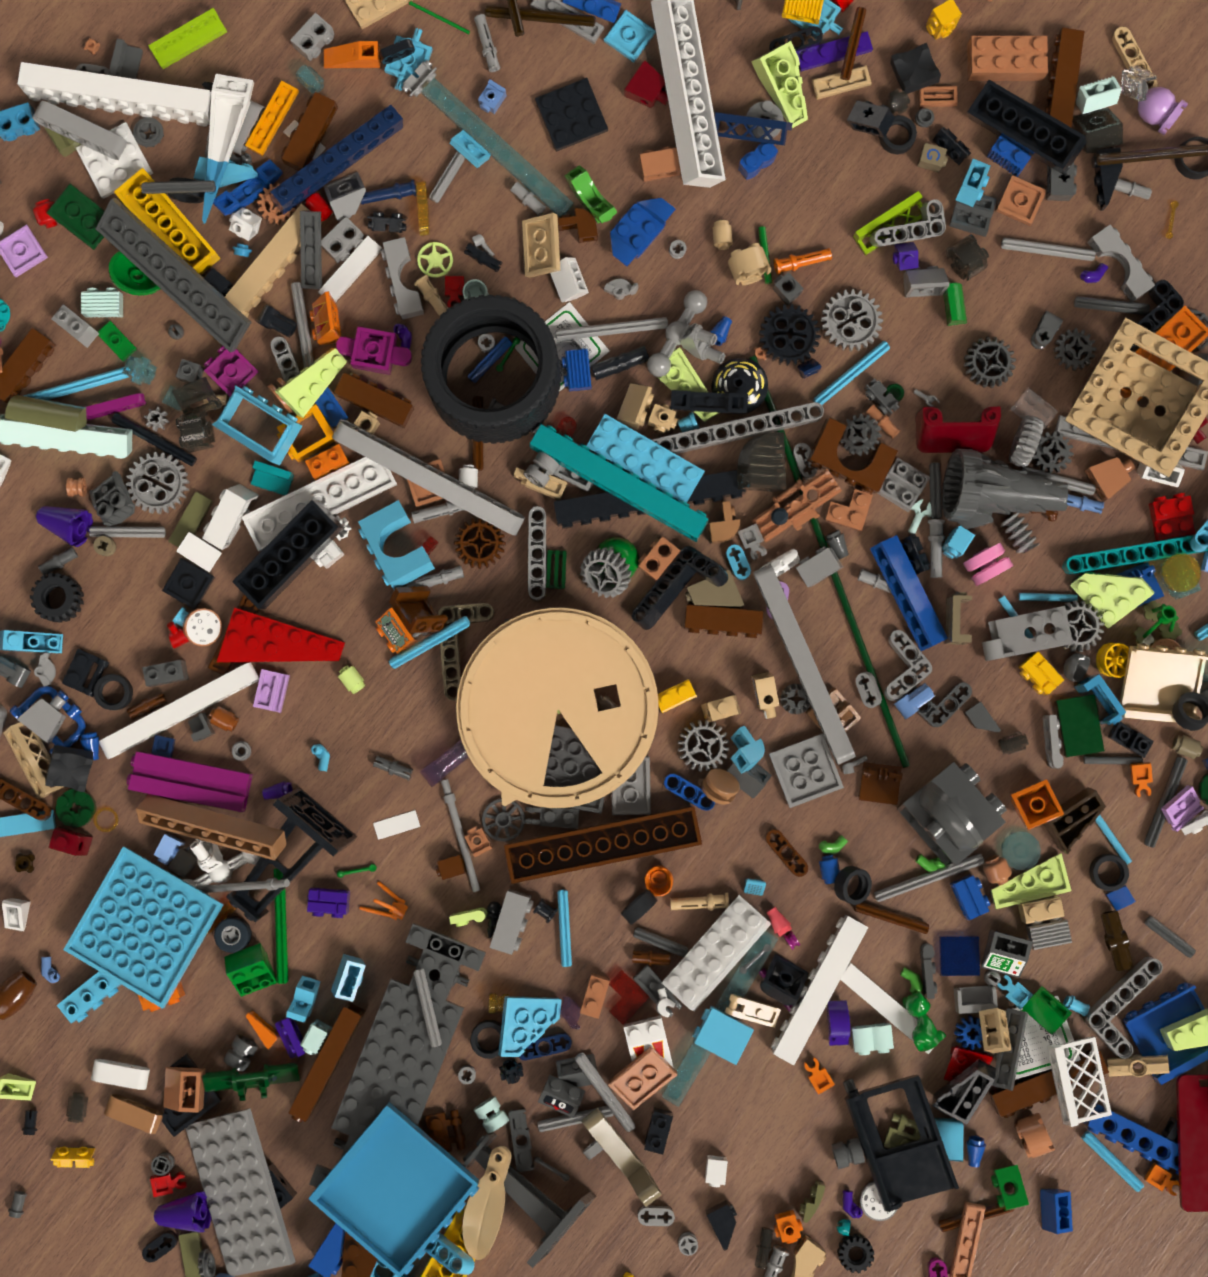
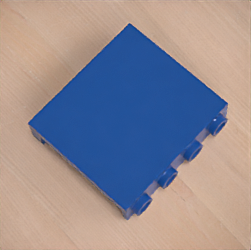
[1122,982,1208,1085]

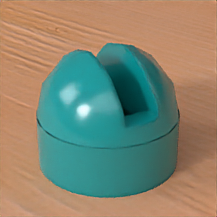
[836,1219,851,1236]

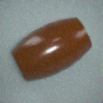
[0,970,37,1020]

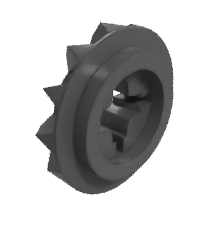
[133,117,164,148]
[780,684,810,714]
[197,1249,216,1277]

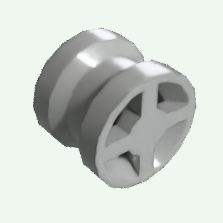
[678,1232,698,1256]

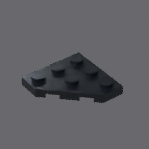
[162,1053,222,1137]

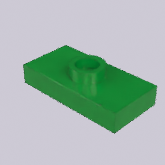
[98,321,137,362]

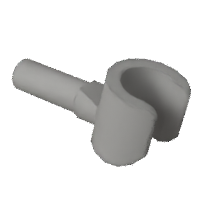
[472,234,495,256]
[914,389,940,408]
[842,756,868,774]

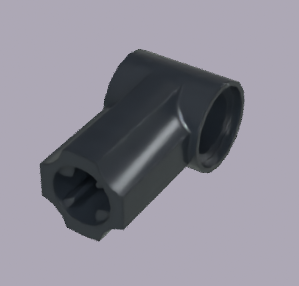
[256,305,297,338]

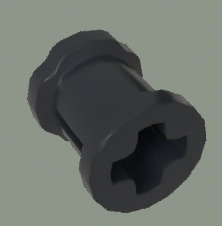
[533,899,558,924]

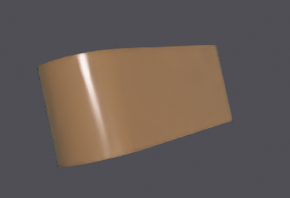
[104,1094,163,1134]

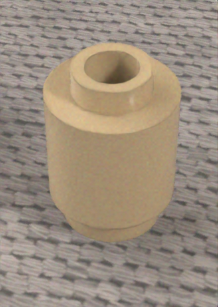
[712,220,733,250]

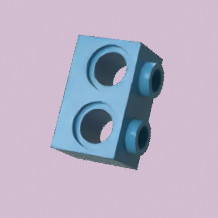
[0,102,40,141]

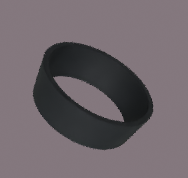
[1174,137,1208,180]

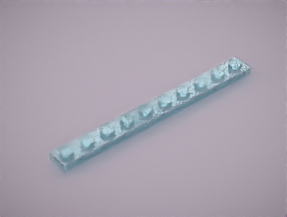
[422,78,573,218]
[662,931,778,1107]

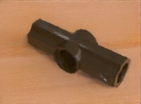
[1100,910,1134,971]

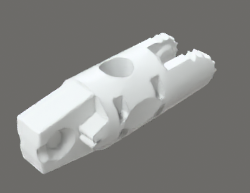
[760,549,800,577]

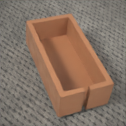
[967,36,1048,81]

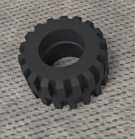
[30,573,84,623]

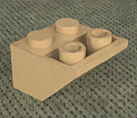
[617,383,654,430]

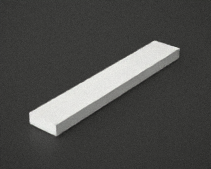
[840,963,933,1054]

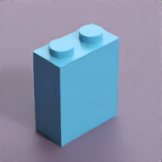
[692,1006,754,1065]

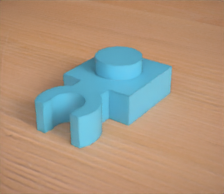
[997,975,1033,1010]

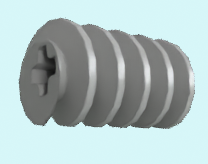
[1001,513,1040,554]

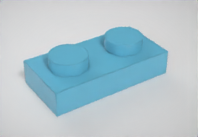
[449,130,491,168]

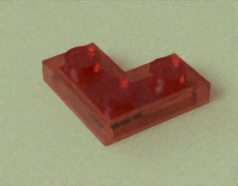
[609,969,649,1025]

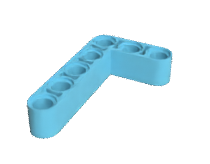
[378,1232,475,1275]

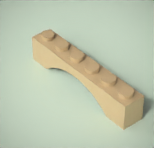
[791,1235,826,1277]

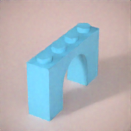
[358,500,435,590]

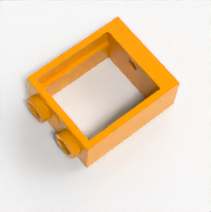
[277,404,335,463]

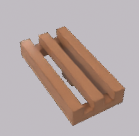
[919,86,958,107]

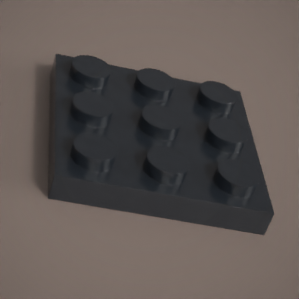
[535,78,608,152]

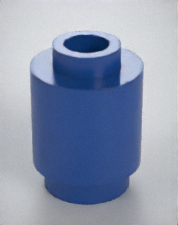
[819,855,840,884]

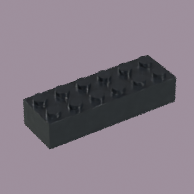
[967,80,1087,175]
[232,500,345,609]

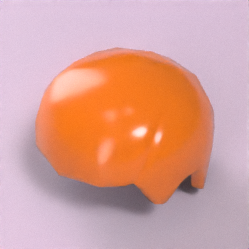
[644,865,674,896]

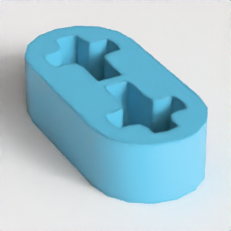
[726,545,751,580]

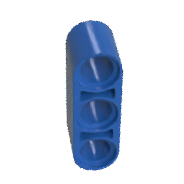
[664,774,715,811]

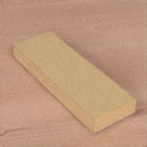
[812,65,872,100]

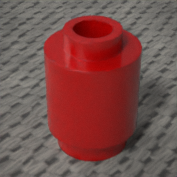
[305,193,333,221]

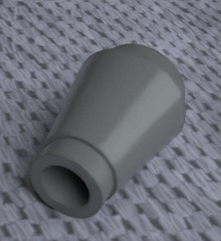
[826,529,849,559]

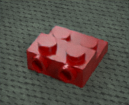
[1149,493,1196,541]

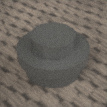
[915,108,934,128]

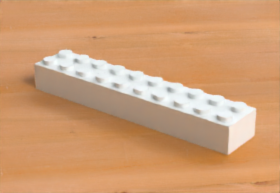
[651,0,726,188]
[17,62,211,126]

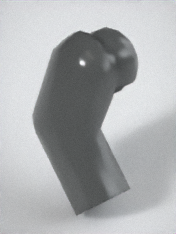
[229,153,252,165]

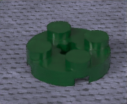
[56,789,96,827]

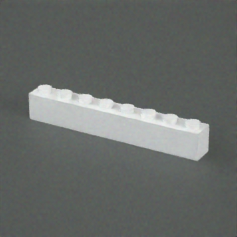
[771,915,868,1065]

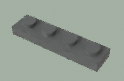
[300,210,322,289]
[992,1008,1028,1091]

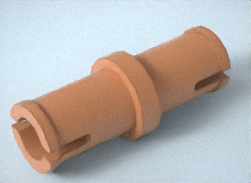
[865,404,901,440]

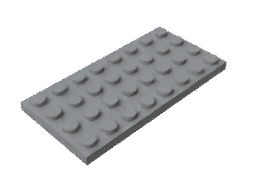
[186,1108,296,1277]

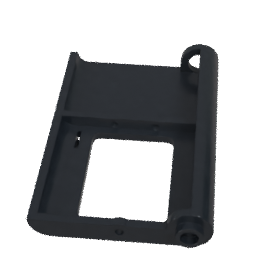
[844,1075,959,1212]

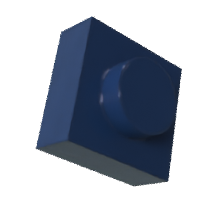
[151,735,176,758]

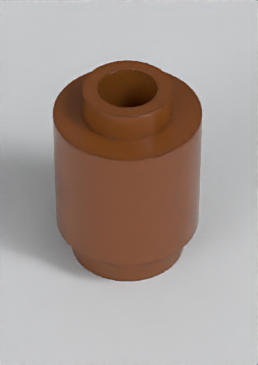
[208,706,239,732]

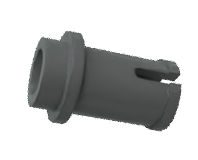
[8,1191,27,1218]

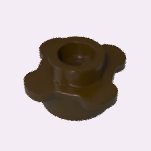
[15,853,35,873]

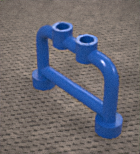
[9,686,86,755]

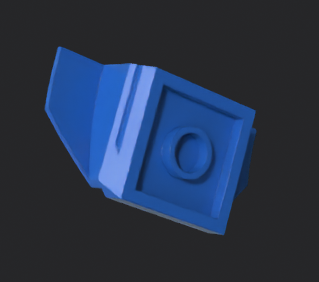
[610,198,676,266]

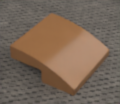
[805,687,861,732]

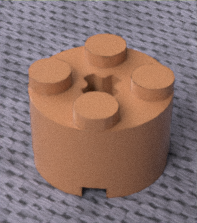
[1014,1112,1055,1159]

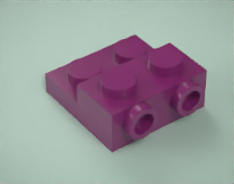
[203,345,258,397]

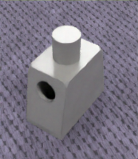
[17,695,66,744]

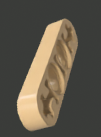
[1112,27,1158,94]

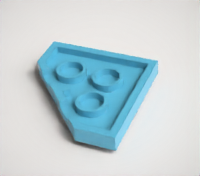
[498,996,562,1057]

